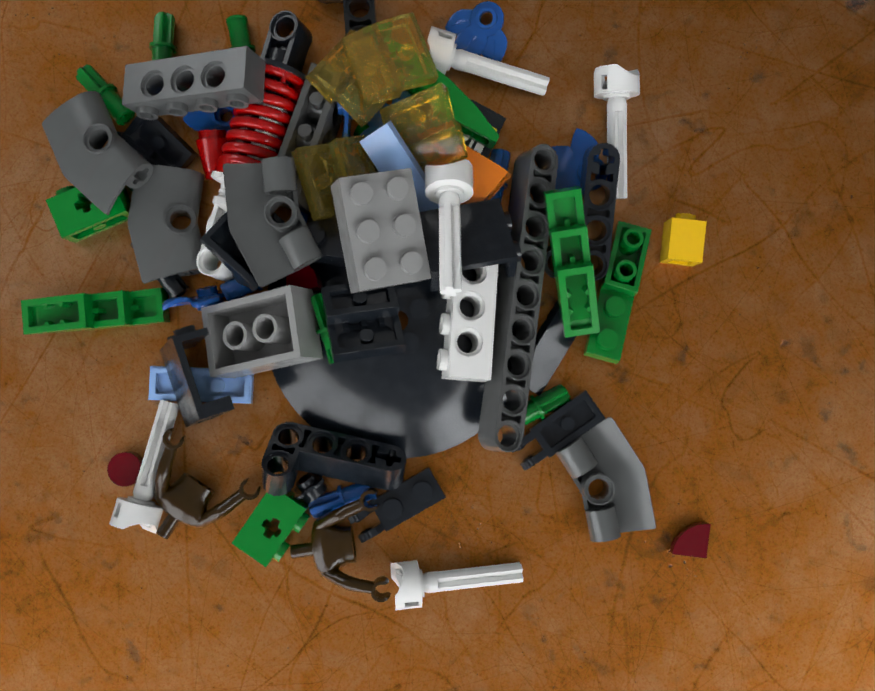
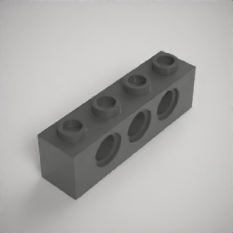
[122,46,266,120]
[278,63,353,214]

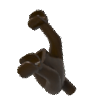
[154,428,261,539]
[290,487,391,602]

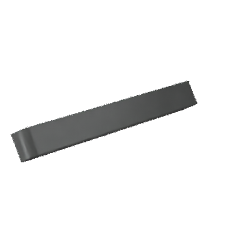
[478,144,558,452]

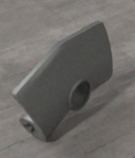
[42,91,153,215]
[223,156,323,287]
[128,165,205,284]
[556,417,656,542]

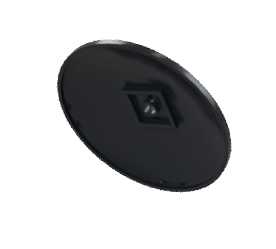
[267,263,521,458]

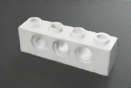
[437,264,498,382]

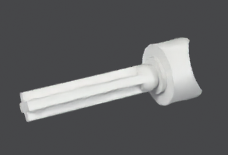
[422,26,550,96]
[594,64,640,199]
[425,159,473,296]
[109,400,179,534]
[390,560,524,611]

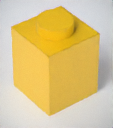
[659,213,707,267]

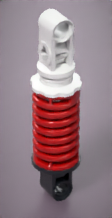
[196,10,312,282]

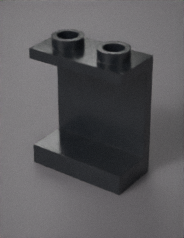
[419,198,521,292]
[160,325,234,427]

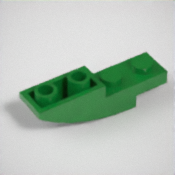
[583,221,652,364]

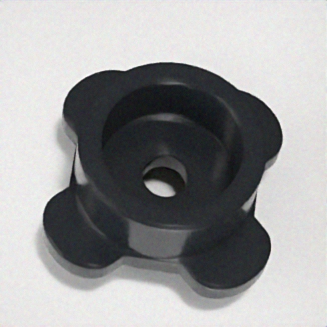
[294,473,327,504]

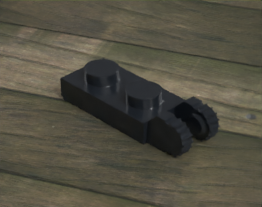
[512,390,606,471]
[348,467,446,543]

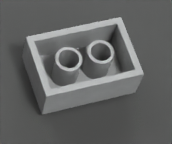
[330,168,431,294]
[201,285,323,378]

